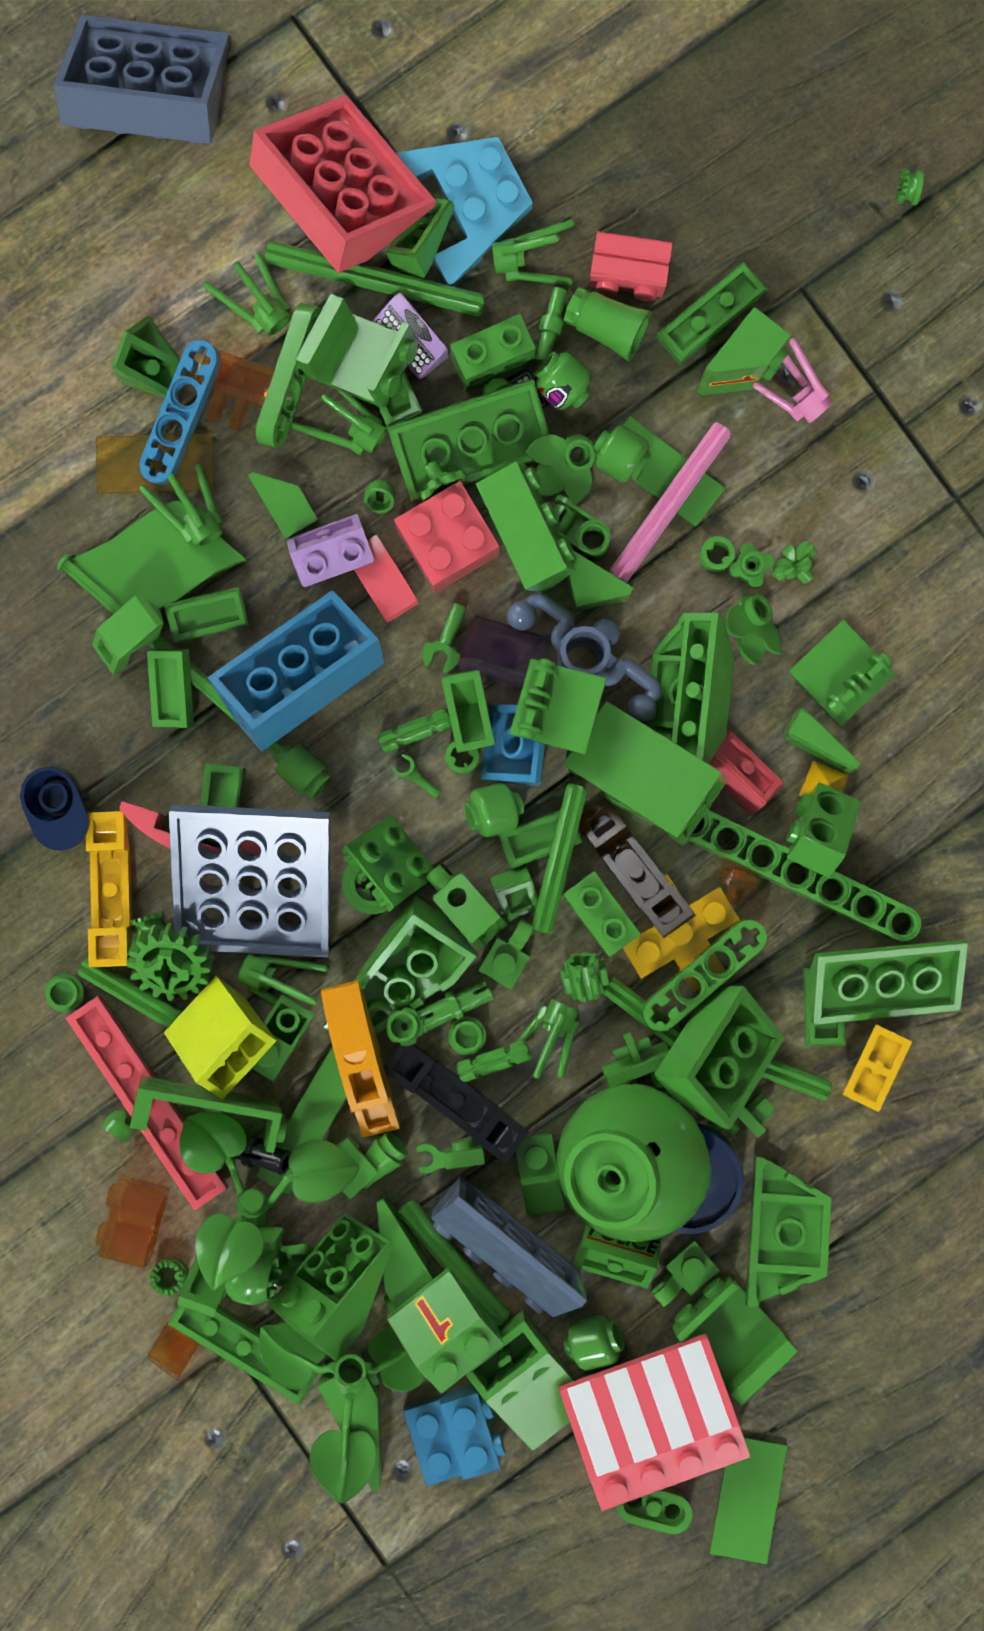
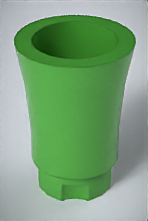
[564,287,652,362]

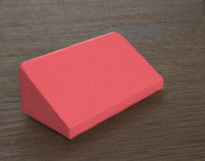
[709,730,784,815]

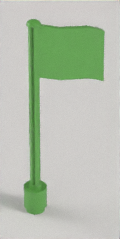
[57,500,332,799]

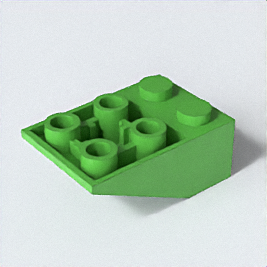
[268,1212,394,1363]
[466,1309,577,1451]

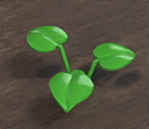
[179,1112,359,1290]
[259,1322,426,1503]

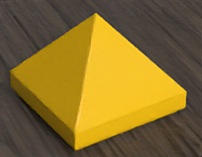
[798,761,849,797]

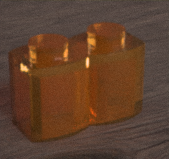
[95,1176,170,1268]

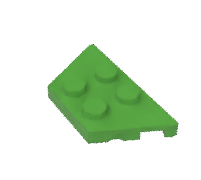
[745,1154,832,1308]

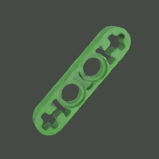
[256,303,322,449]
[642,919,767,1031]

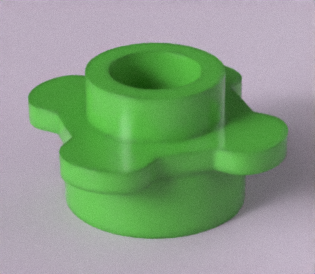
[729,543,774,588]

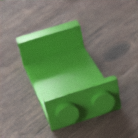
[563,701,727,846]
[130,1075,287,1153]

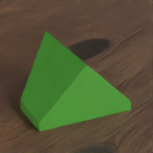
[111,315,188,399]

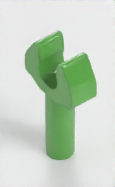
[422,603,467,675]

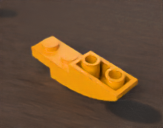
[321,980,400,1138]

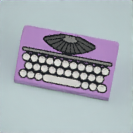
[372,292,448,381]

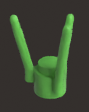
[492,220,575,285]
[203,253,292,336]
[291,390,388,456]
[139,463,224,548]
[237,954,329,1006]
[500,999,579,1079]

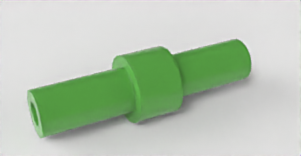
[534,287,568,364]

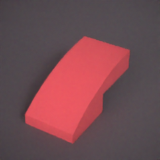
[354,534,419,623]

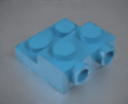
[403,1385,506,1487]

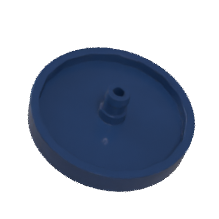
[649,1123,744,1234]

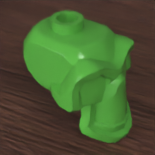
[225,1227,315,1305]

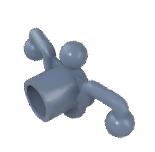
[507,592,662,724]

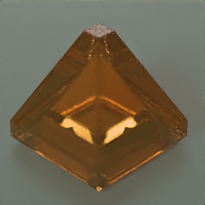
[146,1322,199,1381]

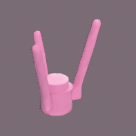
[753,338,832,423]

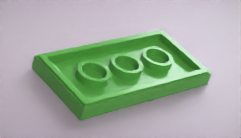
[387,379,549,502]

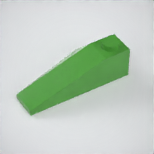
[324,895,477,1034]

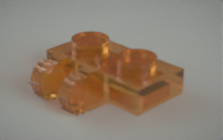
[196,349,275,431]

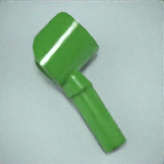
[392,754,441,799]

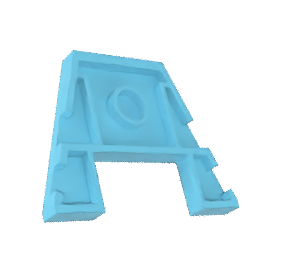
[396,137,533,287]

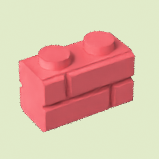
[588,231,673,301]

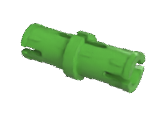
[416,978,494,1033]

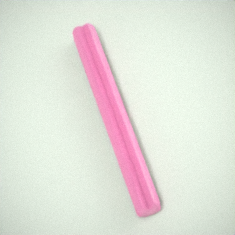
[610,422,730,583]

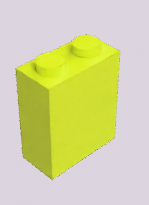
[164,975,277,1100]

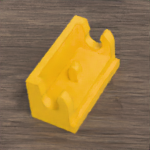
[842,1024,912,1112]

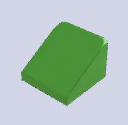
[490,865,538,921]

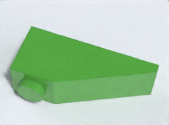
[377,1191,438,1312]
[318,1353,383,1492]

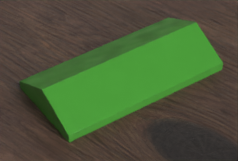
[807,939,968,1025]

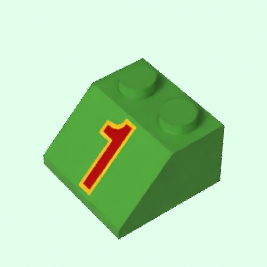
[697,307,791,396]
[387,1267,504,1394]

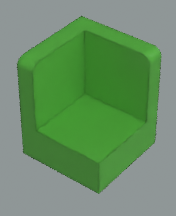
[336,1132,378,1199]

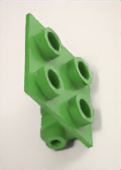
[788,619,896,727]
[510,659,607,755]
[342,815,434,912]

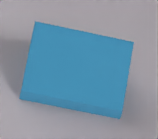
[481,705,545,787]

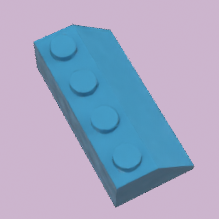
[207,590,384,752]

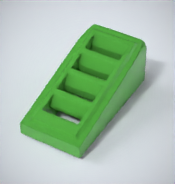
[385,198,455,278]
[782,708,860,773]

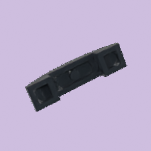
[384,1044,529,1164]

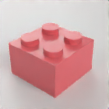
[394,481,500,594]

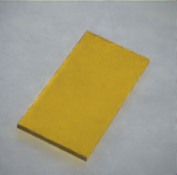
[96,434,214,494]

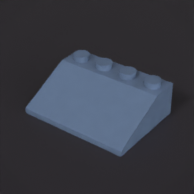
[54,14,230,144]
[431,1175,587,1317]

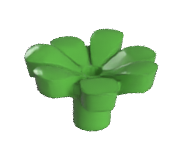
[420,461,467,502]
[771,541,817,584]

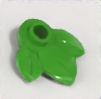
[526,434,596,504]
[725,594,782,665]

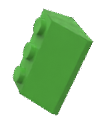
[475,461,576,593]
[654,986,785,1129]

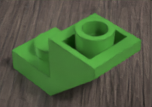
[92,592,164,675]

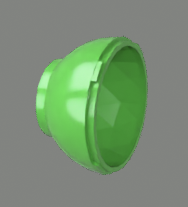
[557,1083,712,1242]

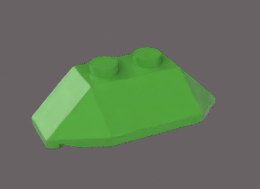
[645,613,735,764]

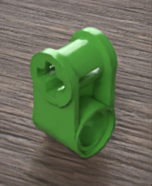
[553,495,610,562]

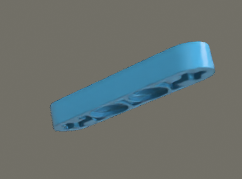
[139,340,221,485]

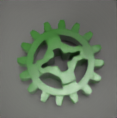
[126,923,214,1001]

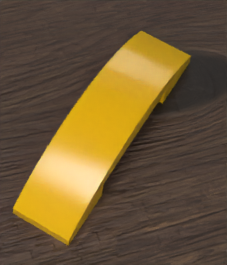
[85,811,132,968]

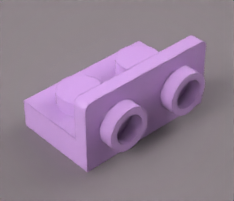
[286,514,374,587]

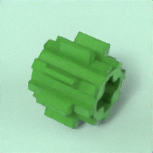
[560,951,610,1002]

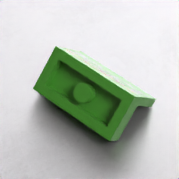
[573,1224,662,1289]

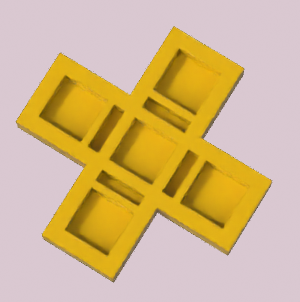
[622,874,740,992]

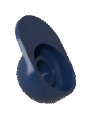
[20,766,89,851]

